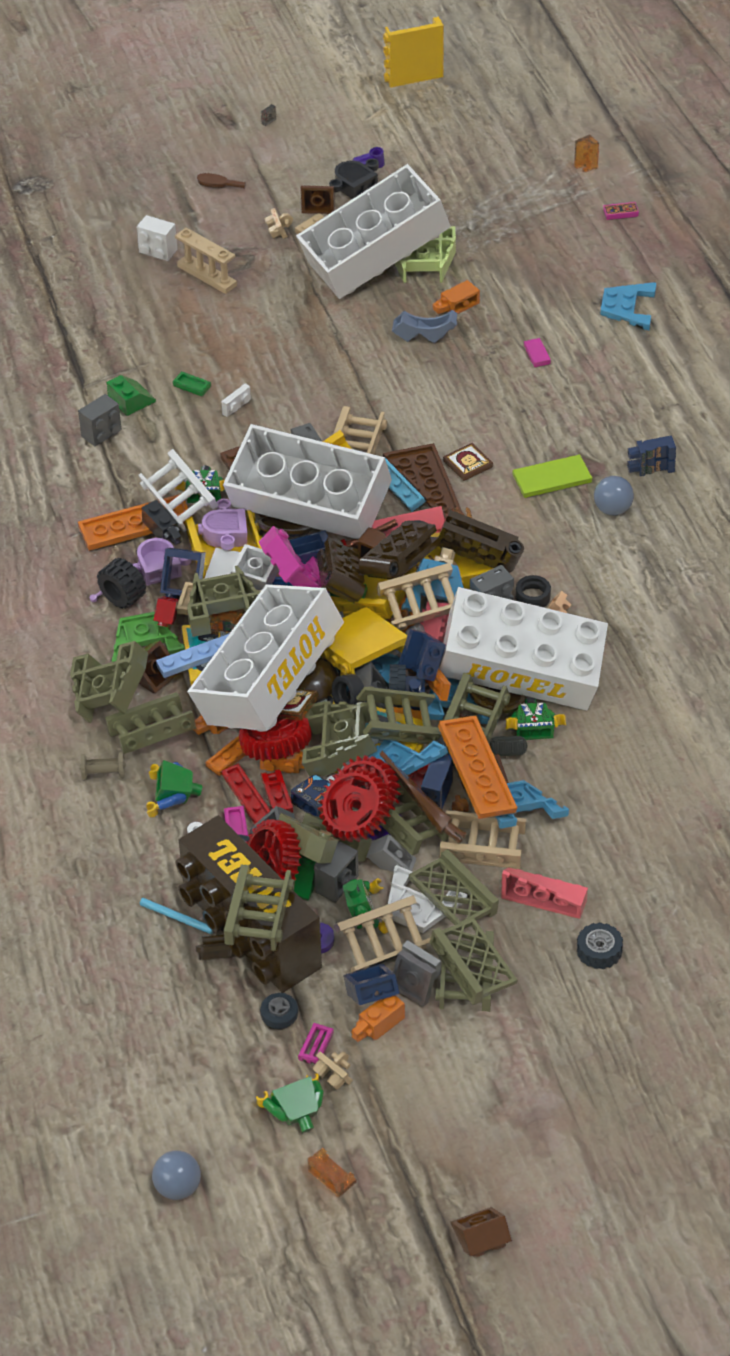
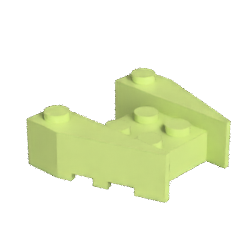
[395,226,456,283]

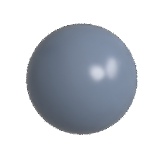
[594,476,634,516]
[152,1150,201,1200]

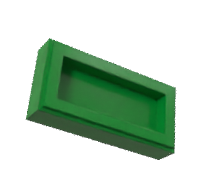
[172,371,211,397]

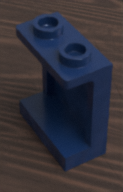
[398,628,446,681]

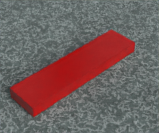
[221,763,271,824]

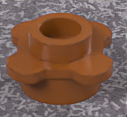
[452,795,469,813]

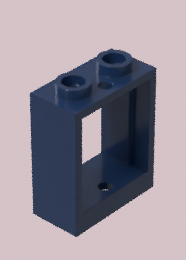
[289,530,329,564]
[160,548,206,598]
[421,754,453,810]
[343,964,400,1006]

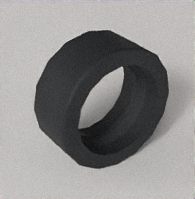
[515,575,551,607]
[332,674,365,705]

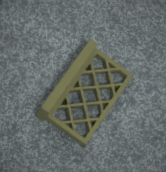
[408,849,499,925]
[429,918,518,1005]

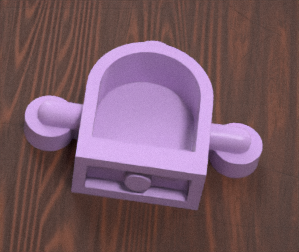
[198,499,247,550]
[133,538,192,586]

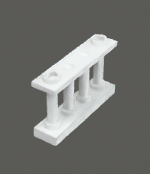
[139,449,218,532]

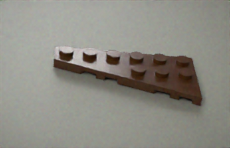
[383,443,463,520]

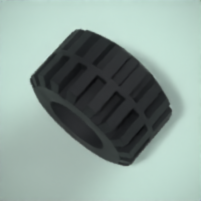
[97,558,146,609]

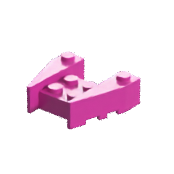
[259,526,328,592]

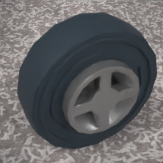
[260,993,298,1029]

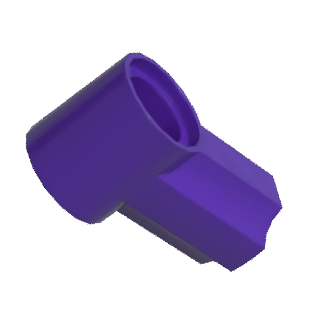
[352,147,385,168]

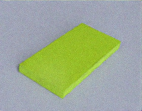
[512,454,592,498]

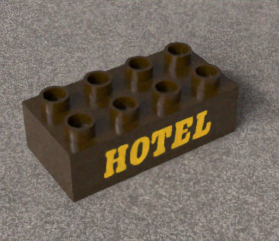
[175,815,322,993]

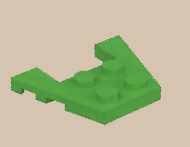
[112,612,185,662]

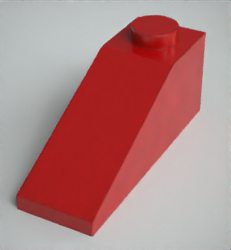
[153,596,179,627]

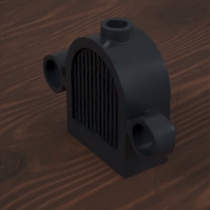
[329,159,379,199]

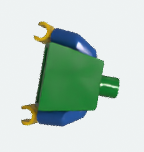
[146,760,203,817]

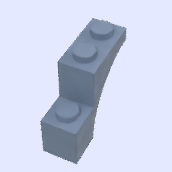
[392,310,457,343]

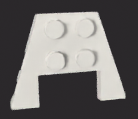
[388,865,468,933]

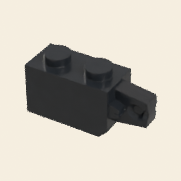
[141,499,182,546]

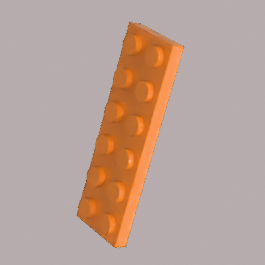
[78,494,193,551]
[438,716,517,819]

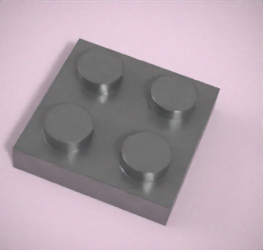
[393,950,437,1007]

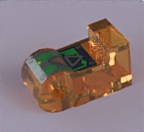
[210,611,244,635]

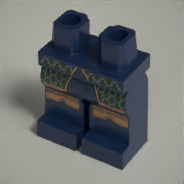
[627,435,676,476]

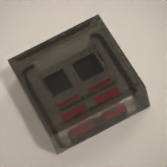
[261,104,276,126]

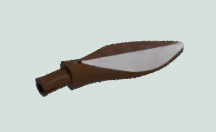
[379,751,467,844]

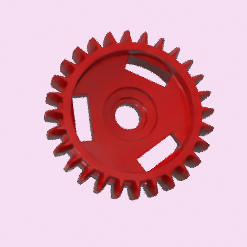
[239,712,311,762]
[329,755,400,825]
[318,767,392,842]
[246,819,301,880]

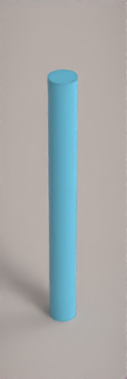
[140,898,214,935]

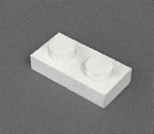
[221,384,251,417]

